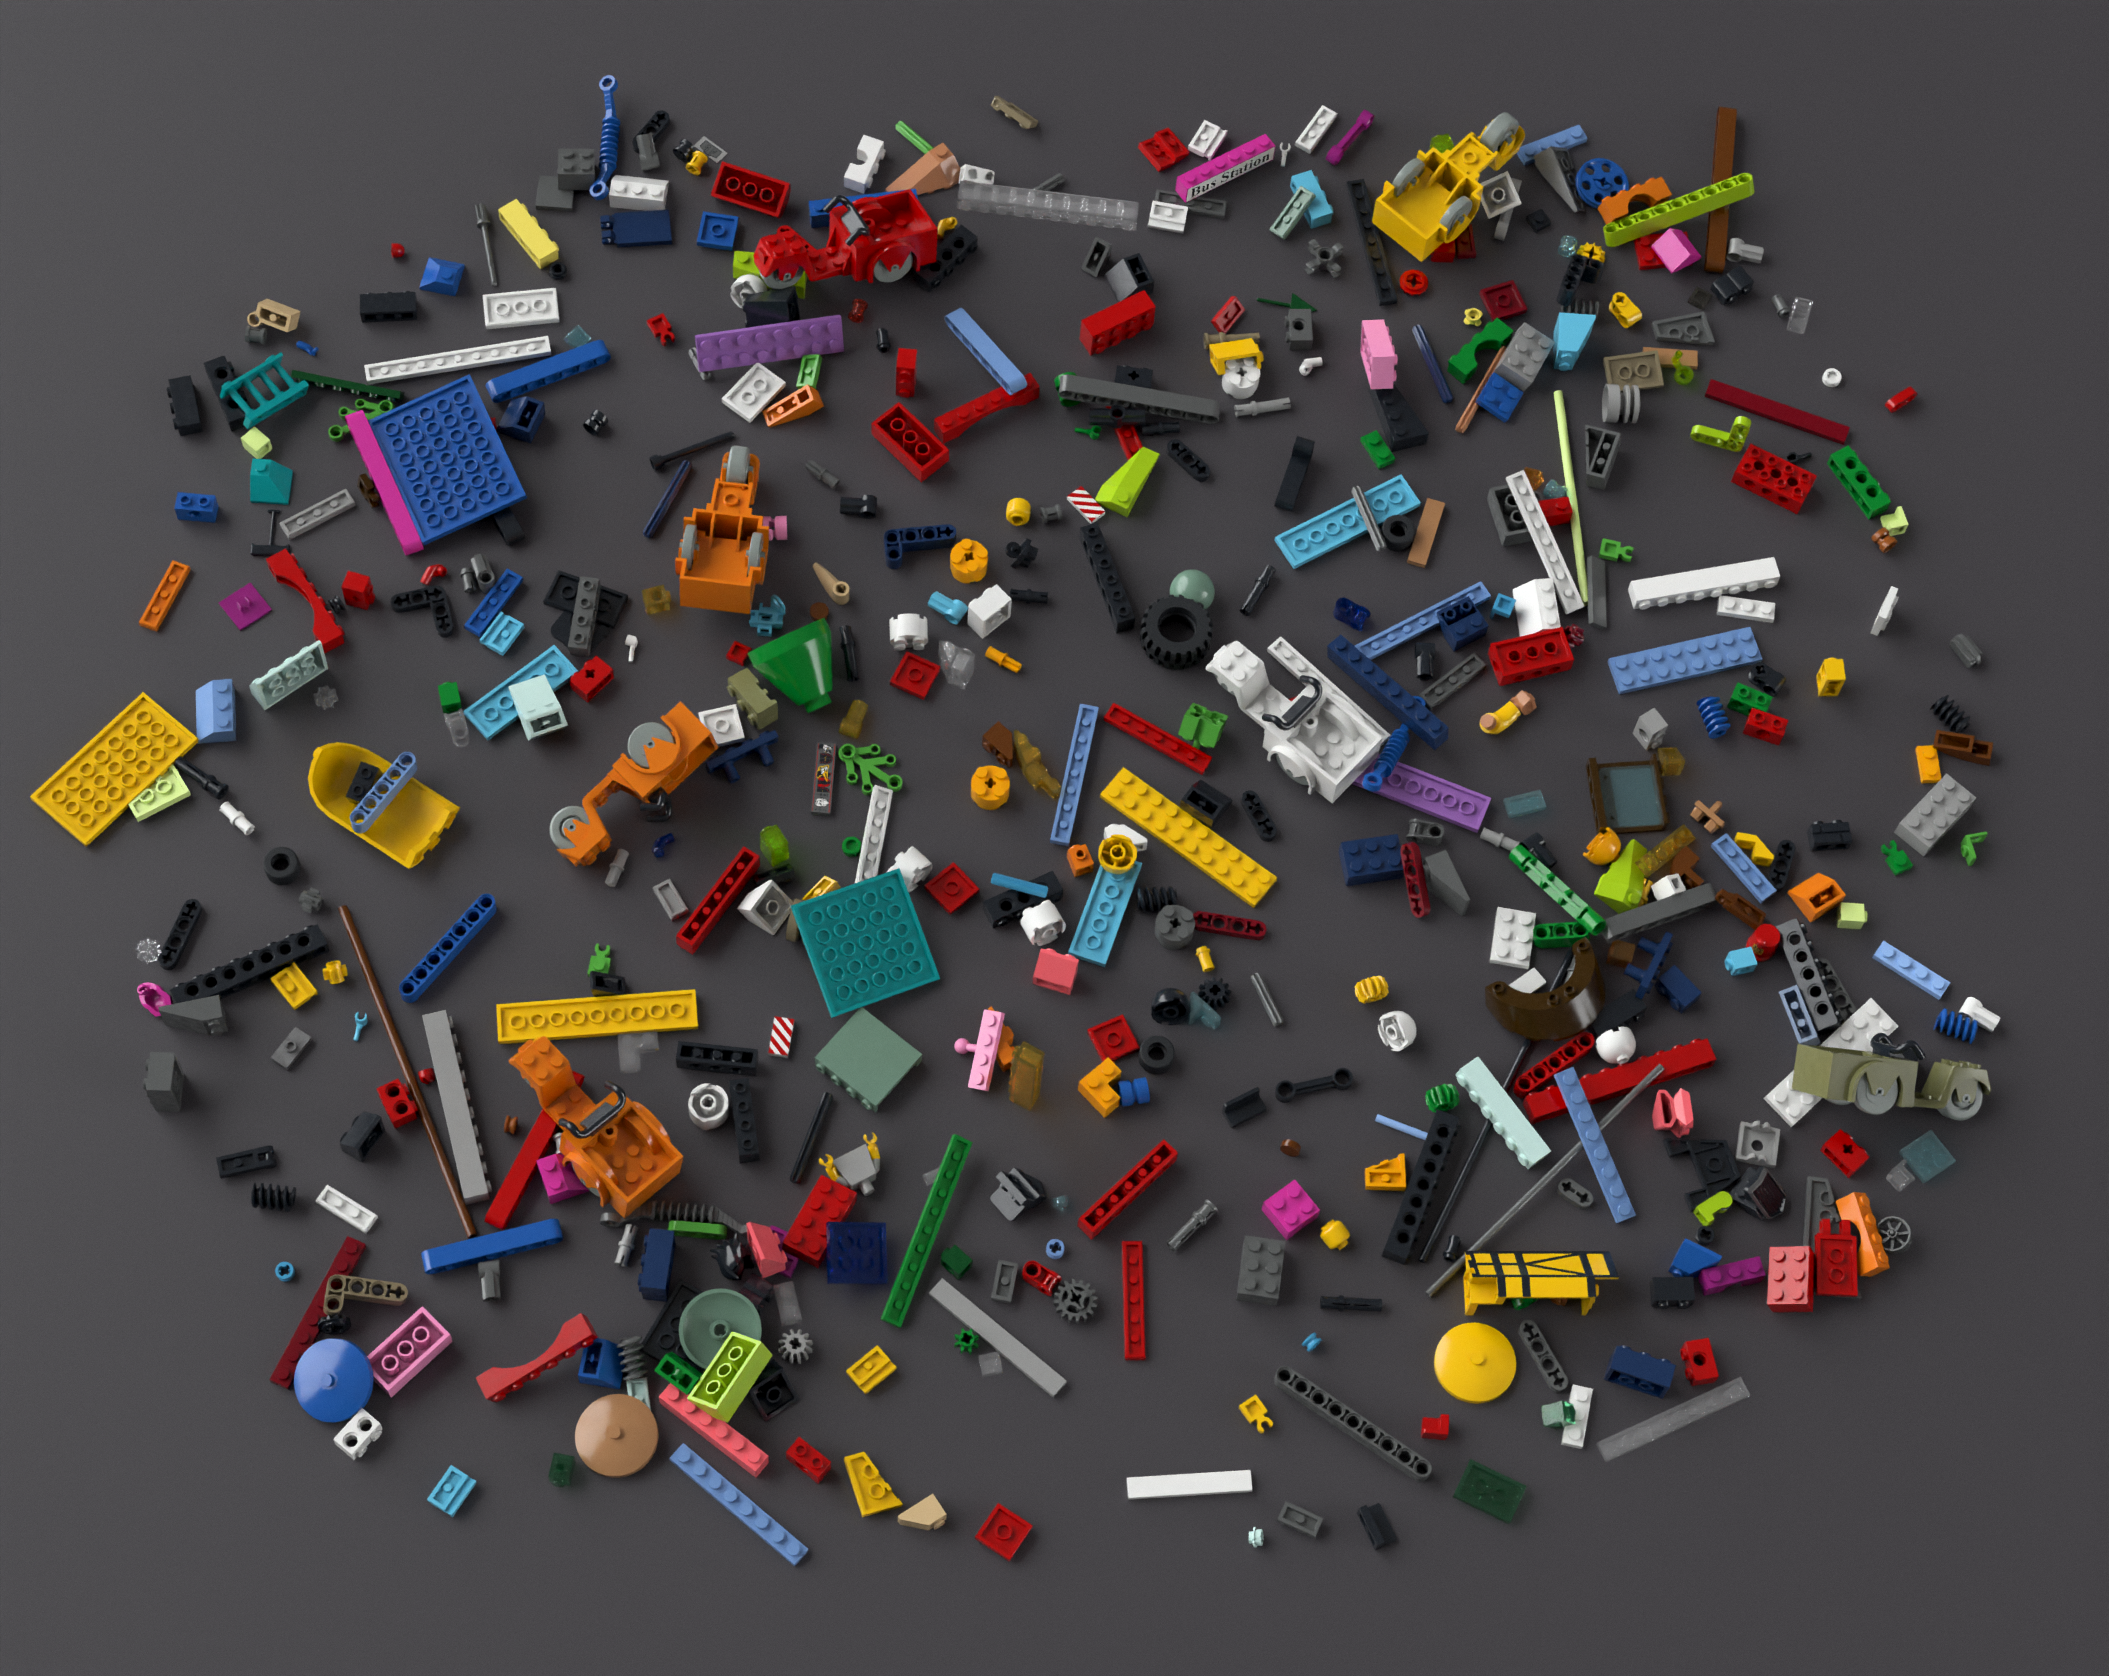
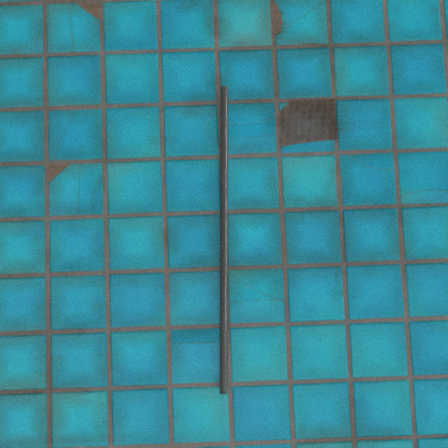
[1425,1064,1665,1298]

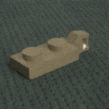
[991,96,1038,129]

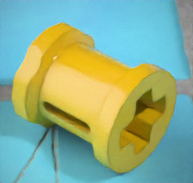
[686,151,708,175]

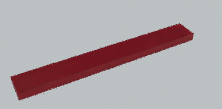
[1704,379,1850,445]

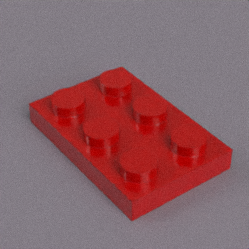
[1633,232,1693,270]

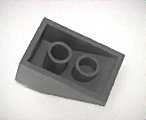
[1423,850,1470,916]
[158,995,228,1036]

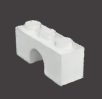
[844,135,886,194]

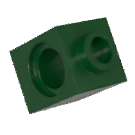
[941,1245,973,1280]

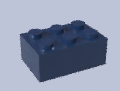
[1338,834,1404,886]
[638,1228,676,1302]
[1604,1345,1676,1399]

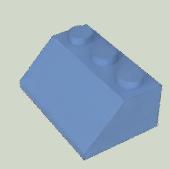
[196,679,236,744]

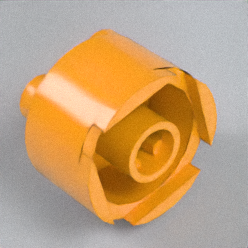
[950,539,988,584]
[971,765,1010,810]

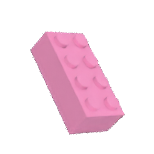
[1360,320,1398,389]
[367,1306,453,1398]

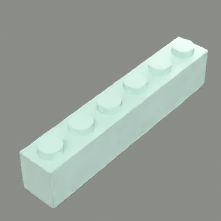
[1455,1057,1551,1169]

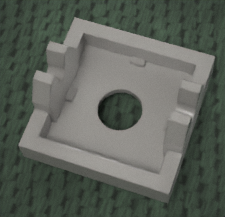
[1735,1120,1780,1168]

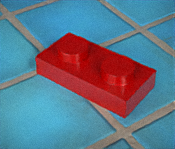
[1211,296,1245,334]

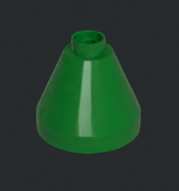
[747,618,833,713]

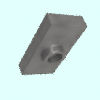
[271,1027,312,1071]

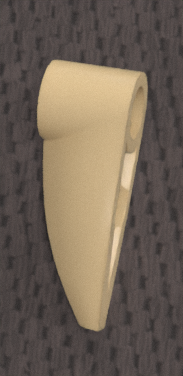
[813,562,849,605]

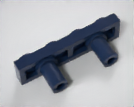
[705,730,779,783]
[1624,931,1673,999]

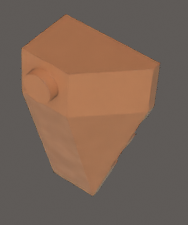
[885,143,960,196]

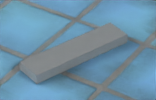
[279,489,356,540]

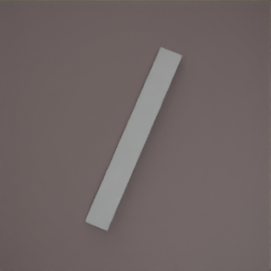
[929,1278,1067,1398]

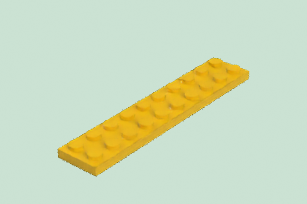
[1100,767,1277,908]
[496,989,698,1044]

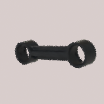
[1275,1068,1353,1103]

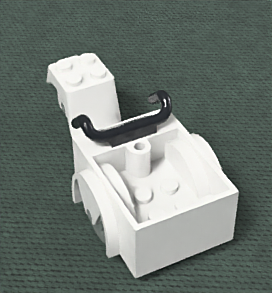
[1206,641,1383,803]

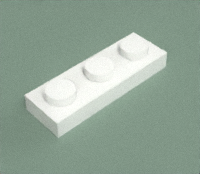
[1717,595,1775,623]
[1561,1384,1593,1449]

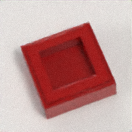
[726,641,752,666]

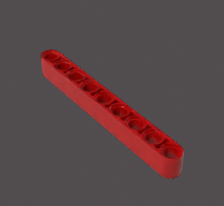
[485,1070,585,1230]

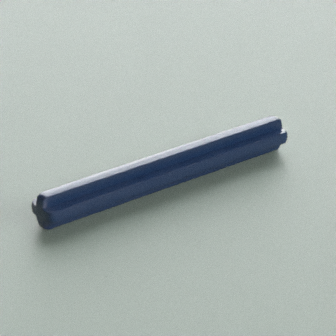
[1412,325,1453,403]
[643,460,692,538]

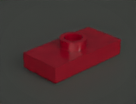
[1455,224,1476,259]

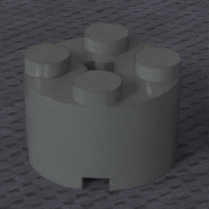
[1154,905,1195,950]

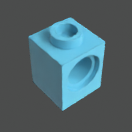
[1725,947,1757,976]

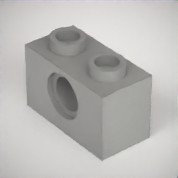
[1633,708,1668,750]

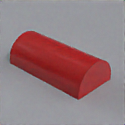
[710,161,791,218]

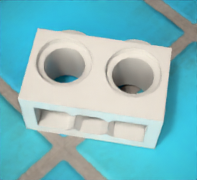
[333,1408,382,1460]

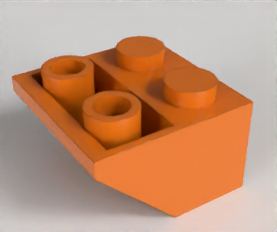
[1787,873,1846,923]

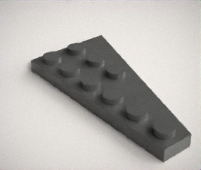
[1803,1176,1862,1300]

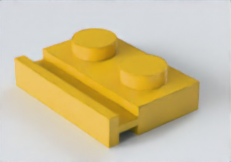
[270,963,318,1010]
[846,1345,897,1395]

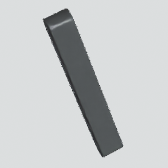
[1601,883,1718,943]

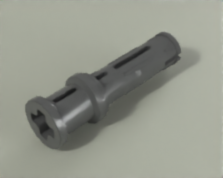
[1166,1199,1219,1252]

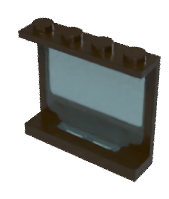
[1585,754,1670,835]

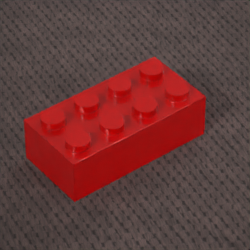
[1080,290,1156,356]
[871,402,949,483]
[782,1175,857,1268]

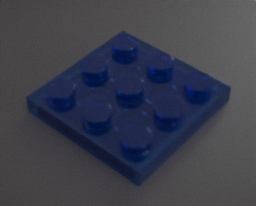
[826,1222,887,1284]

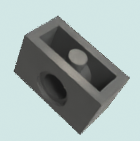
[1284,309,1313,350]

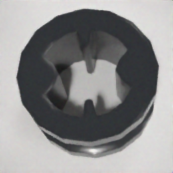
[328,595,345,614]
[1695,1226,1715,1246]

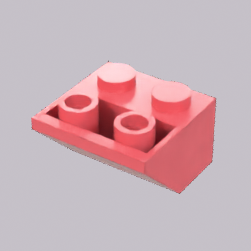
[1032,948,1079,995]

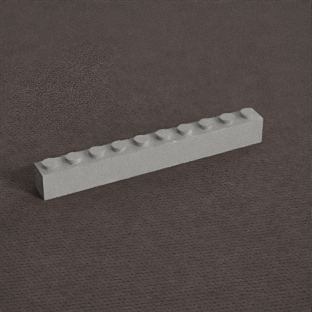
[422,1010,492,1205]

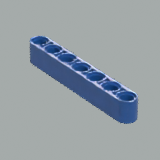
[485,340,611,403]
[399,893,497,1003]
[421,1219,563,1275]

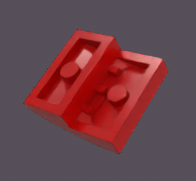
[1138,127,1190,172]

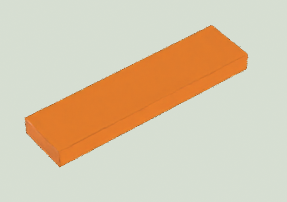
[139,560,191,632]

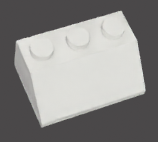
[609,175,669,211]
[1513,578,1561,637]

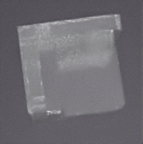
[1886,1159,1915,1193]

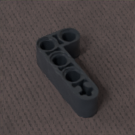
[1556,254,1605,306]
[1274,436,1315,512]

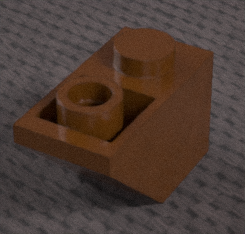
[982,721,1013,768]

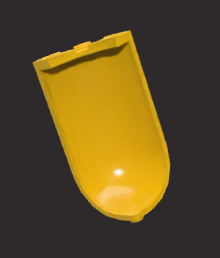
[308,742,460,869]

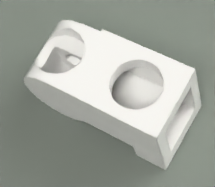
[958,164,995,188]

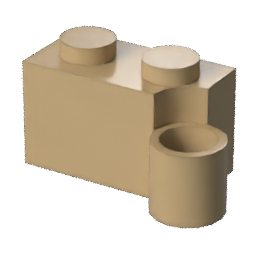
[247,299,301,332]

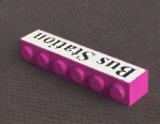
[1175,134,1275,203]

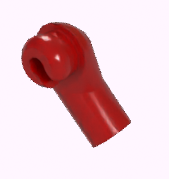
[420,564,447,586]

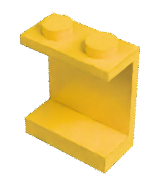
[1209,338,1264,375]

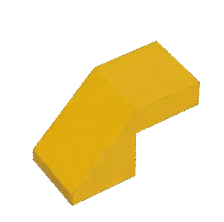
[1734,832,1774,867]

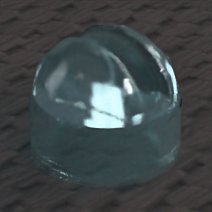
[1052,1195,1069,1211]

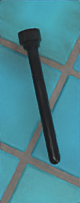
[649,431,735,471]

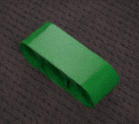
[1533,922,1590,949]

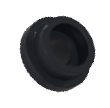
[549,262,567,280]

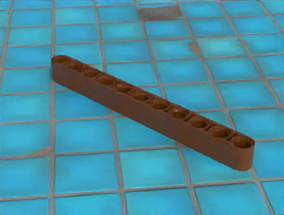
[1704,106,1737,274]

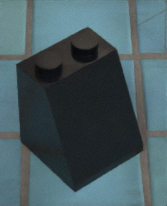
[742,286,801,328]

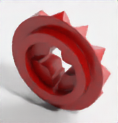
[1399,270,1428,296]

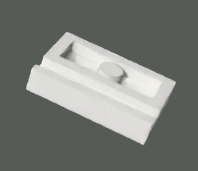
[1188,120,1227,161]
[1148,201,1188,234]

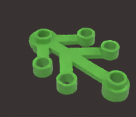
[328,398,395,442]
[838,744,902,796]

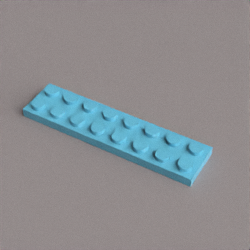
[1274,475,1421,569]

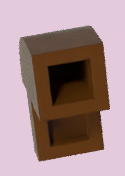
[1670,846,1704,889]

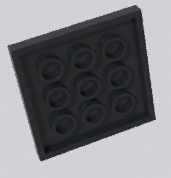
[639,1279,706,1374]

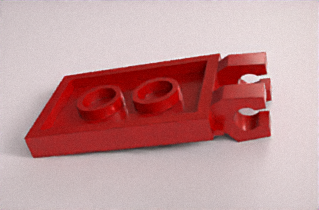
[1815,1219,1858,1297]

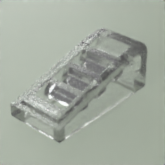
[1787,297,1813,334]

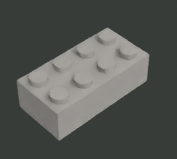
[1894,773,1976,857]

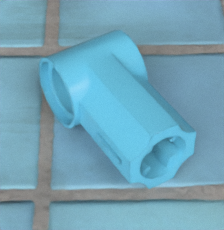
[928,591,968,625]

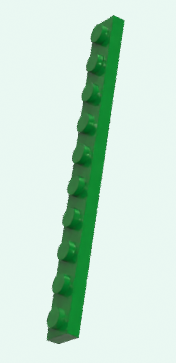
[880,1134,973,1328]

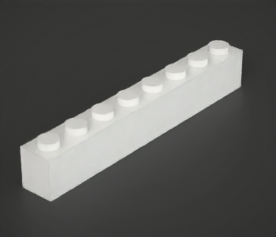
[1628,557,1780,610]

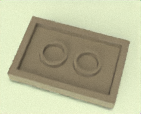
[1603,350,1664,393]

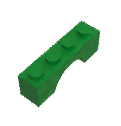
[1447,318,1513,384]

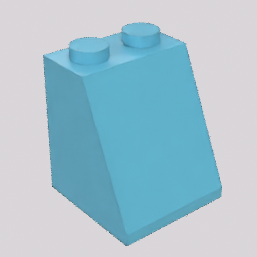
[1553,312,1596,371]

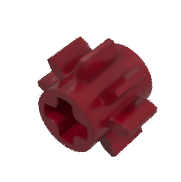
[1563,624,1584,649]

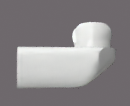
[1299,357,1323,376]

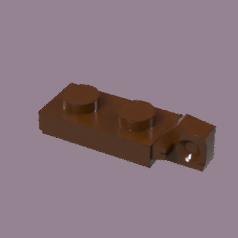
[1714,889,1766,930]

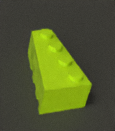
[733,251,807,299]

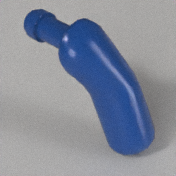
[296,341,319,356]

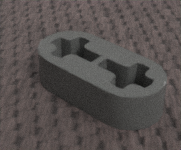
[1557,1178,1593,1210]

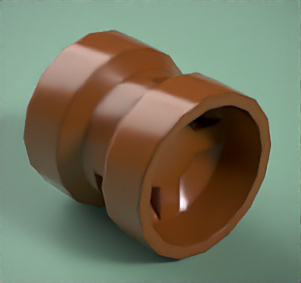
[1871,527,1898,553]

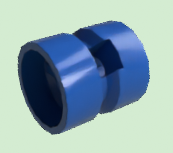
[1117,1077,1150,1107]

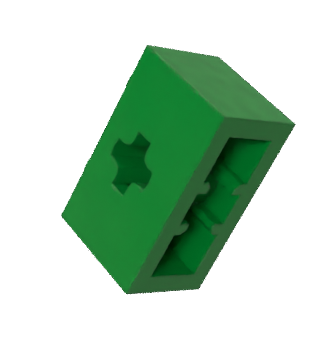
[654,1352,703,1395]

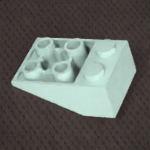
[508,674,568,741]

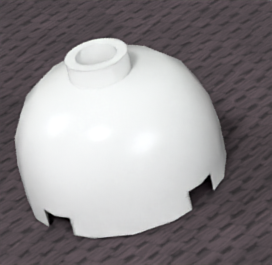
[730,274,767,309]
[1378,1011,1416,1051]
[1595,1027,1636,1064]

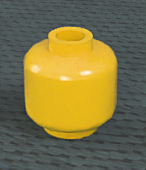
[1006,498,1031,526]
[1320,1219,1350,1250]

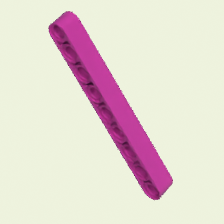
[345,410,424,556]

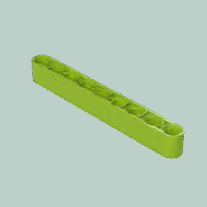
[1603,173,1755,247]

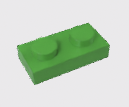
[796,354,822,390]

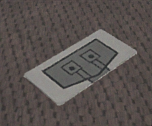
[694,136,727,163]

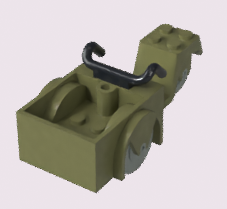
[1792,1033,1991,1121]

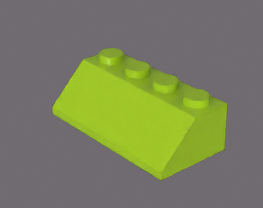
[687,1331,772,1423]

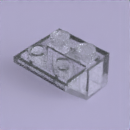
[938,640,975,690]

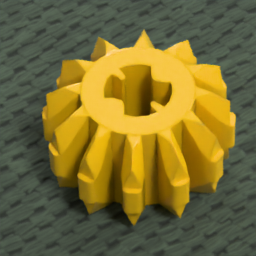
[1354,976,1389,1003]

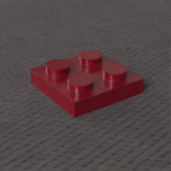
[1479,280,1527,322]

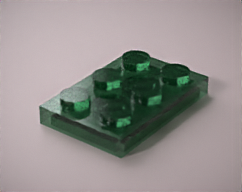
[1453,1459,1527,1524]

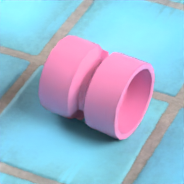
[763,516,787,541]

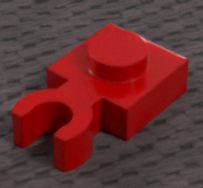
[647,313,675,346]

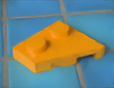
[1365,1153,1406,1191]

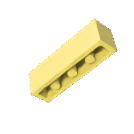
[498,199,559,269]

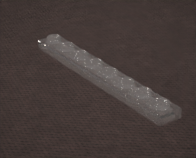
[1596,1377,1750,1462]

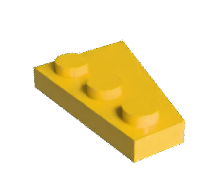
[843,1452,903,1517]

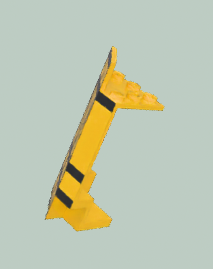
[1463,1251,1619,1316]

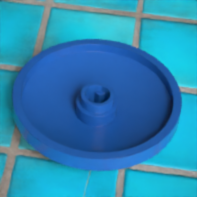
[294,1339,374,1422]

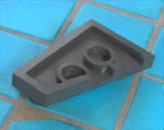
[1651,312,1715,346]

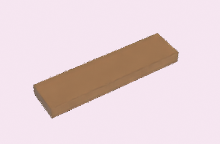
[1407,498,1445,568]

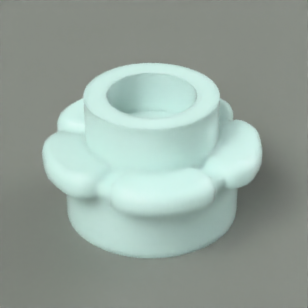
[1249,1527,1263,1548]

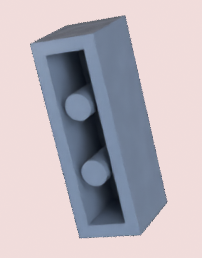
[1779,985,1821,1046]

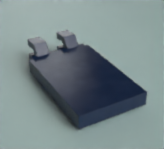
[600,210,672,248]

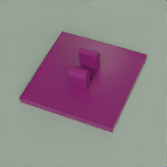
[219,583,272,631]

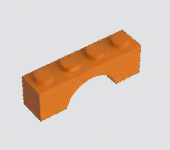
[1597,177,1672,224]
[1836,1192,1890,1277]

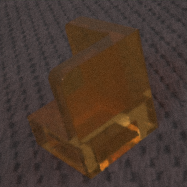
[1606,940,1635,969]

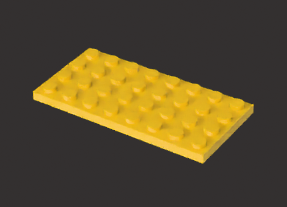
[30,692,199,847]

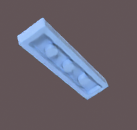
[1872,940,1951,1000]

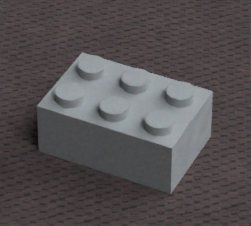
[1493,322,1555,392]

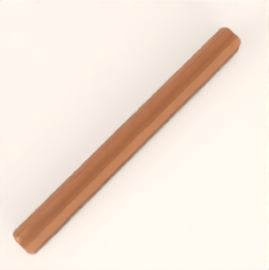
[1455,346,1507,433]

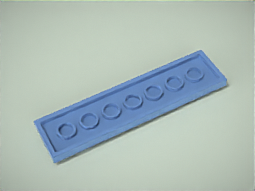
[1607,627,1762,695]

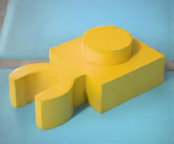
[1239,1395,1273,1434]

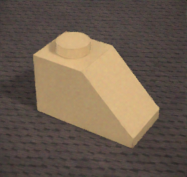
[898,1494,947,1531]

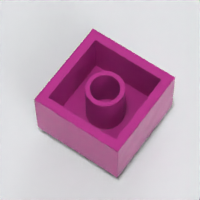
[1262,1179,1320,1241]

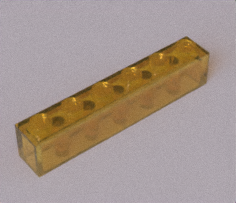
[1008,1041,1045,1111]

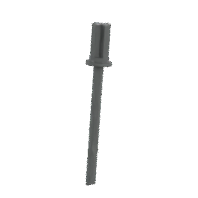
[475,203,497,286]

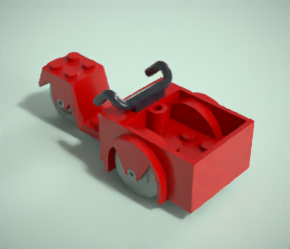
[754,189,938,289]

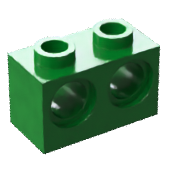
[1727,682,1773,716]

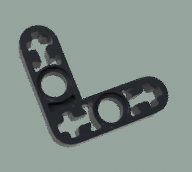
[390,585,454,638]

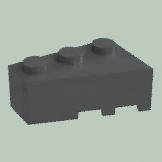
[1585,424,1621,490]

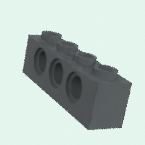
[568,576,601,657]

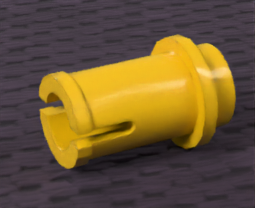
[1195,946,1215,972]

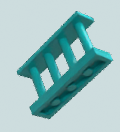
[220,352,309,429]

